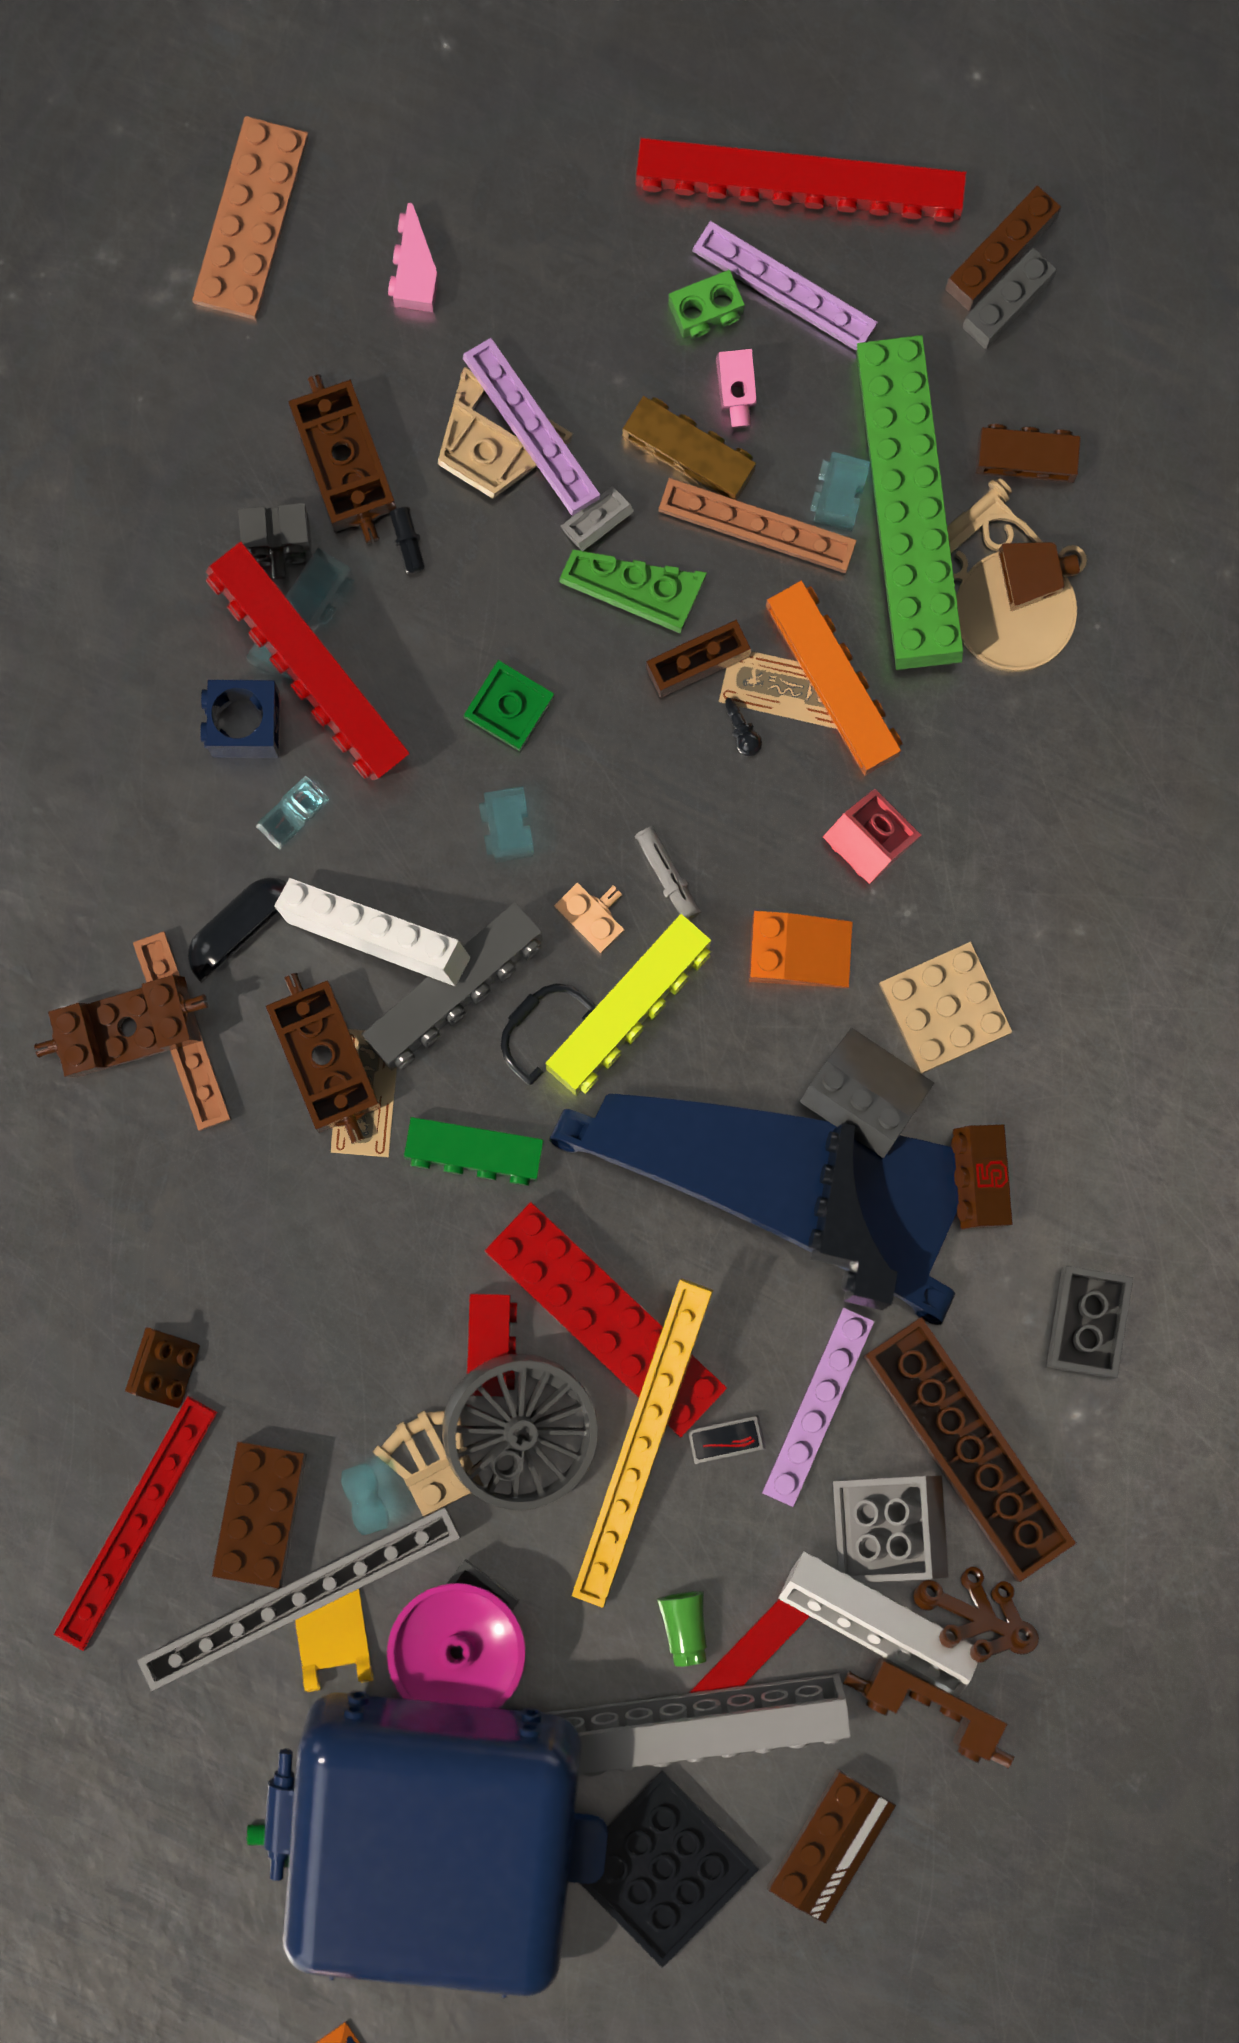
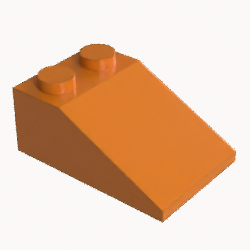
[749,911,853,988]

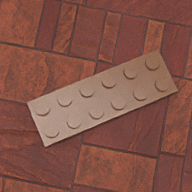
[192,116,309,320]

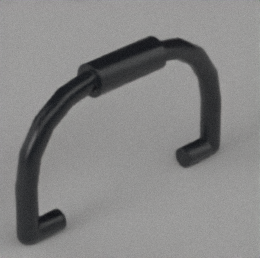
[500,983,597,1085]

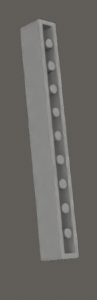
[137,1507,461,1691]

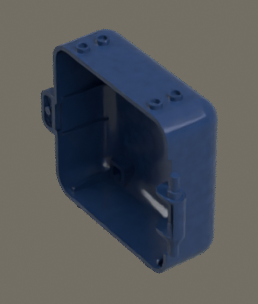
[263,1691,608,1998]

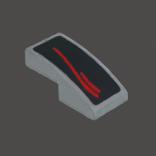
[688,1415,766,1464]

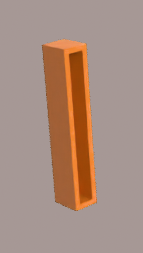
[766,580,903,776]

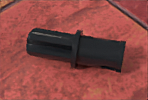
[389,507,425,574]

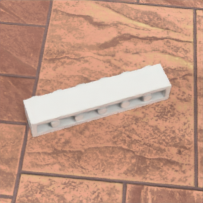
[274,878,471,986]
[778,1552,983,1698]

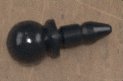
[725,698,762,756]

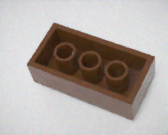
[212,1442,307,1589]

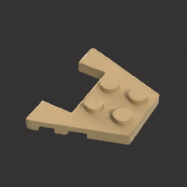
[438,367,573,499]

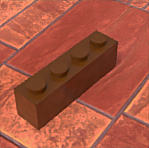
[945,185,1061,311]

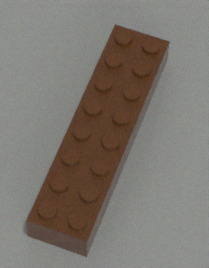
[863,1317,1077,1582]

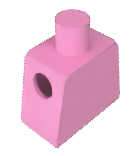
[716,349,757,428]

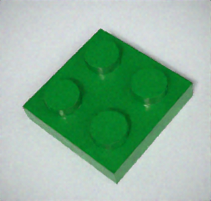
[463,660,555,751]

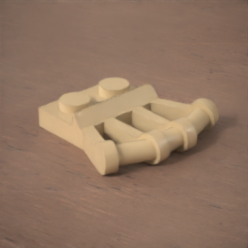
[372,1410,484,1517]

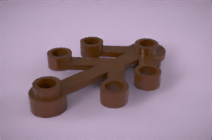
[914,1567,1039,1663]

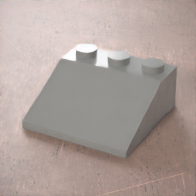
[833,1475,949,1582]

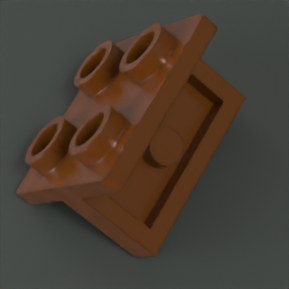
[125,1327,200,1408]

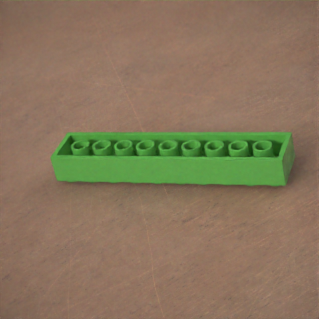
[857,335,963,670]

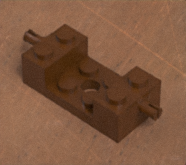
[288,374,396,544]
[266,973,381,1144]
[34,975,209,1078]
[843,1658,1015,1769]

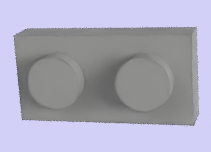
[561,486,634,552]

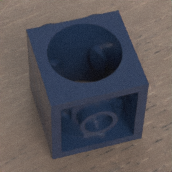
[200,680,280,758]

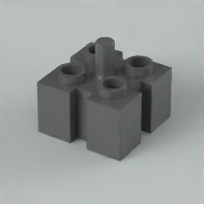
[238,503,313,580]

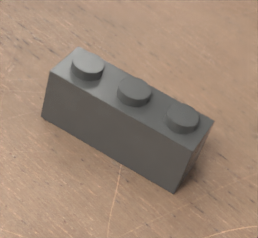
[962,248,1057,349]

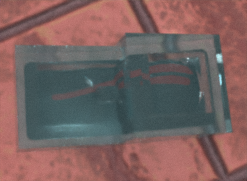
[256,776,329,849]

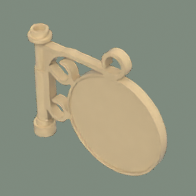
[947,478,1087,672]

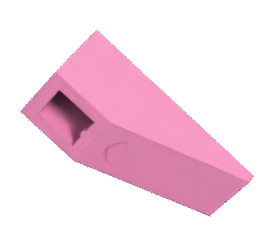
[388,203,438,312]

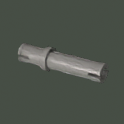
[634,826,701,920]

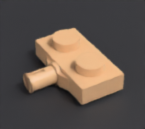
[554,883,625,954]

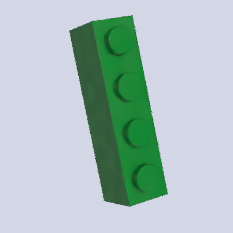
[404,1117,544,1186]

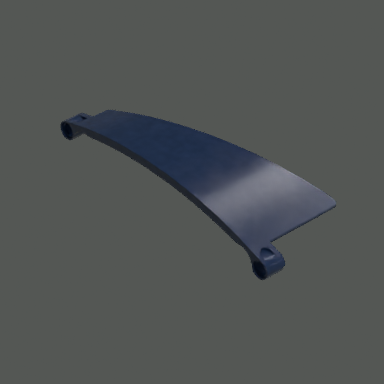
[549,1094,959,1325]

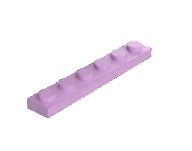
[693,221,878,351]
[463,338,600,516]
[762,1308,874,1507]

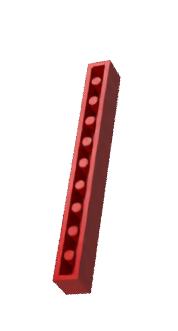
[636,138,966,223]

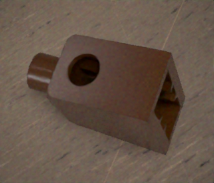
[998,542,1080,611]

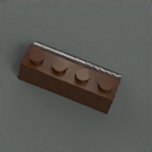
[767,1769,896,1924]

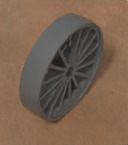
[442,1354,598,1510]

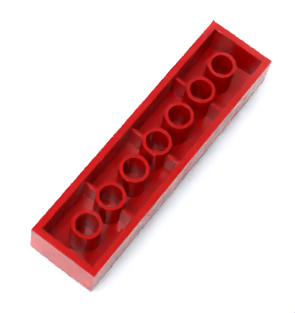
[206,541,410,781]
[484,1202,727,1438]

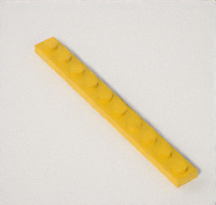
[572,1278,714,1608]

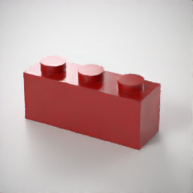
[467,1294,517,1397]

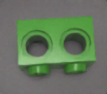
[668,269,745,338]

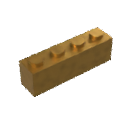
[623,396,756,500]

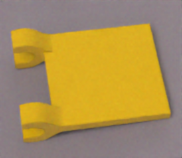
[295,1589,374,1693]

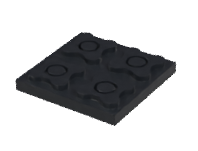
[579,1771,759,1968]

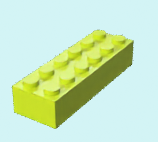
[545,914,711,1096]

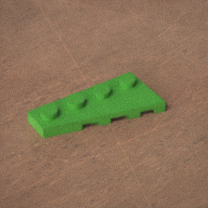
[559,550,707,633]

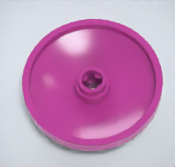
[387,1583,525,1709]

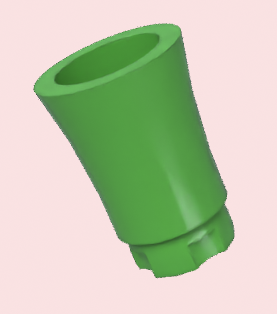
[657,1591,707,1667]

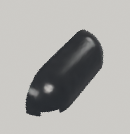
[188,878,287,983]

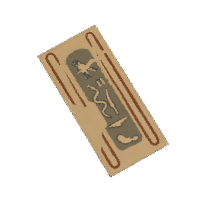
[719,651,837,729]
[330,1029,397,1157]

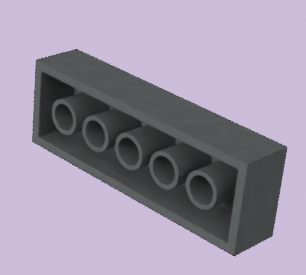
[362,902,543,1071]

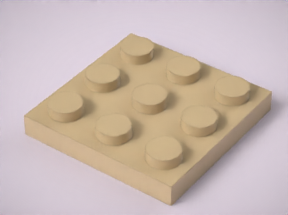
[879,942,1012,1074]

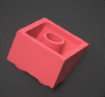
[823,789,921,884]

